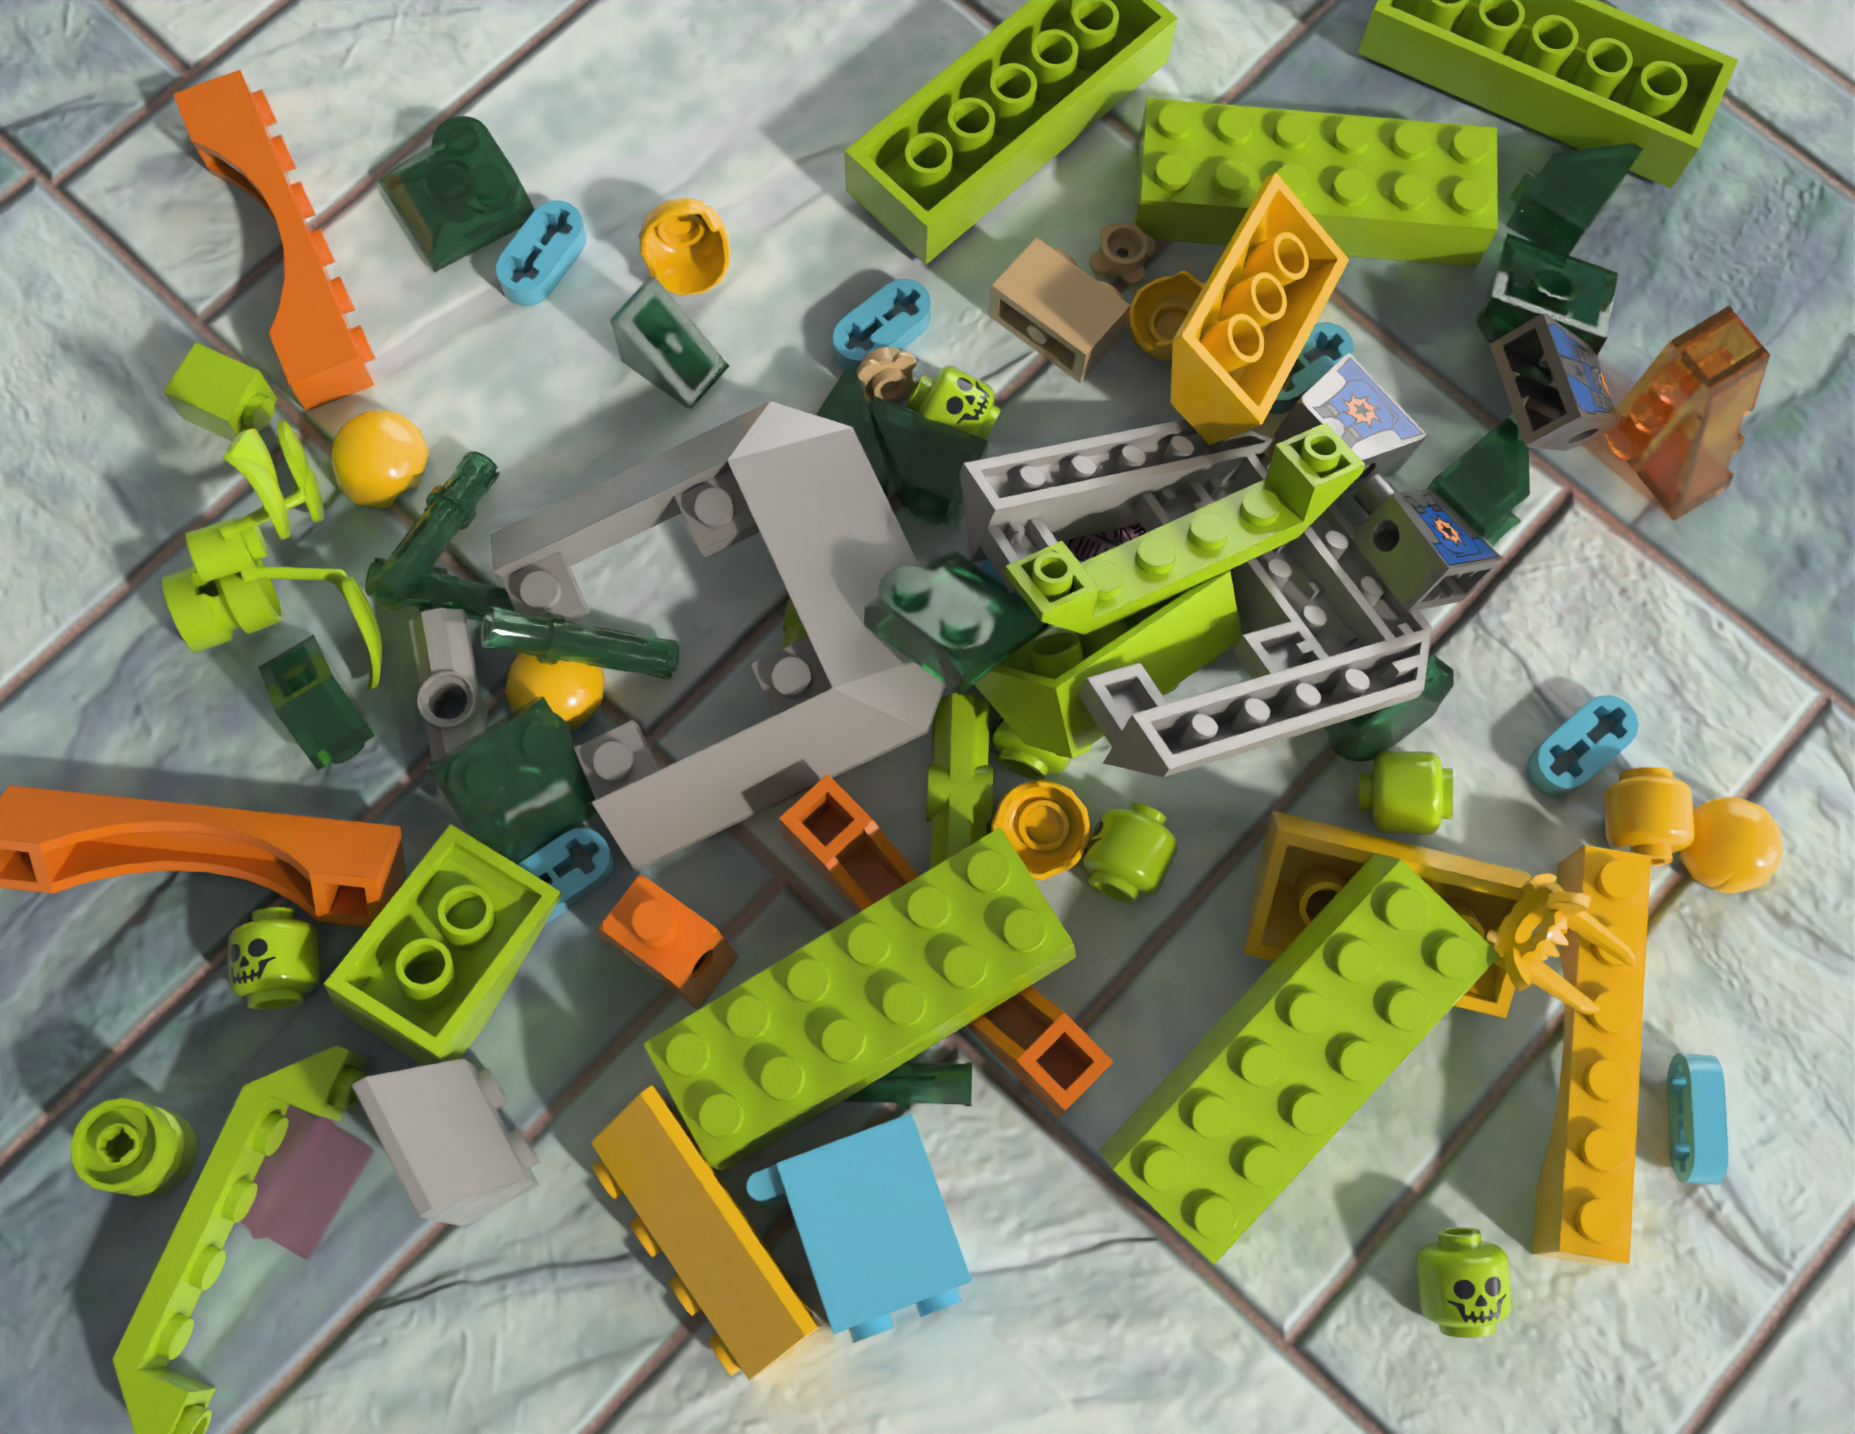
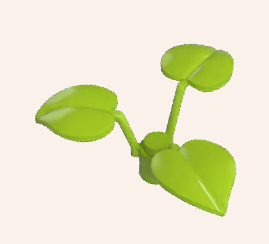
[186,419,382,690]

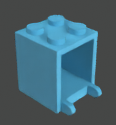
[746,1113,972,1343]

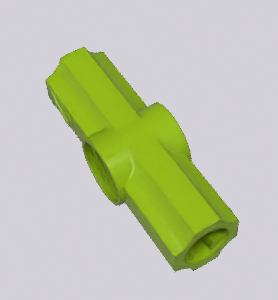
[926,693,993,869]

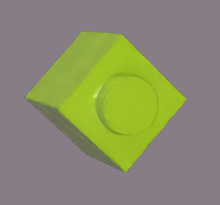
[163,342,278,441]

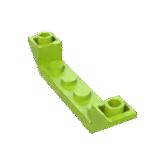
[1004,422,1365,636]
[112,1045,369,1434]

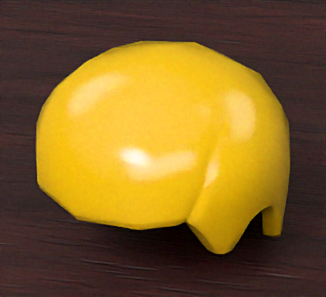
[638,197,731,296]
[1128,270,1205,362]
[331,409,429,508]
[505,638,606,736]
[990,779,1091,880]
[1679,797,1783,894]

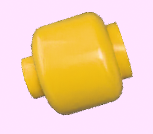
[1603,767,1695,866]

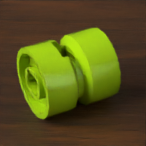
[162,558,284,653]
[70,1098,197,1198]

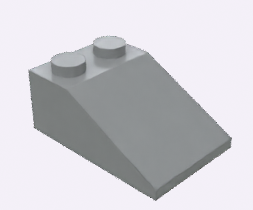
[352,1058,540,1227]

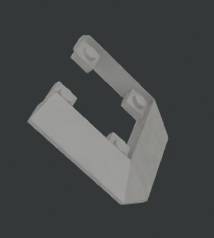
[490,401,959,871]
[960,419,1432,778]

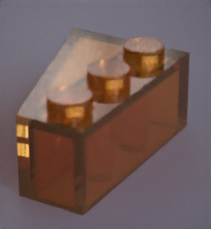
[1603,306,1770,521]

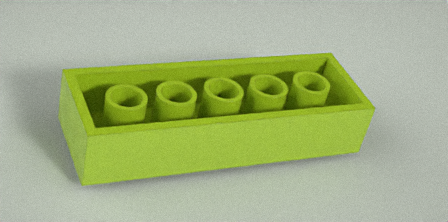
[844,0,1178,265]
[1357,0,1738,188]
[1133,98,1498,267]
[643,827,1076,1172]
[1099,853,1500,1265]

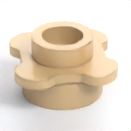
[1089,223,1156,285]
[857,347,917,407]

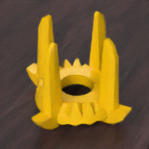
[1484,873,1635,1015]

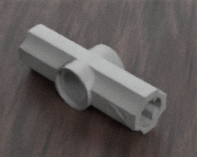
[408,608,498,807]

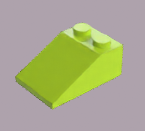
[324,824,561,1066]

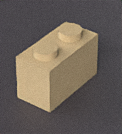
[988,237,1131,383]

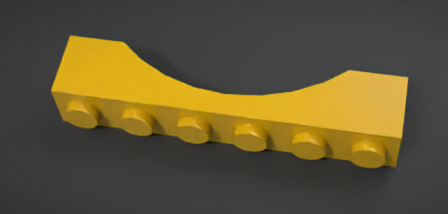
[1532,845,1651,1266]

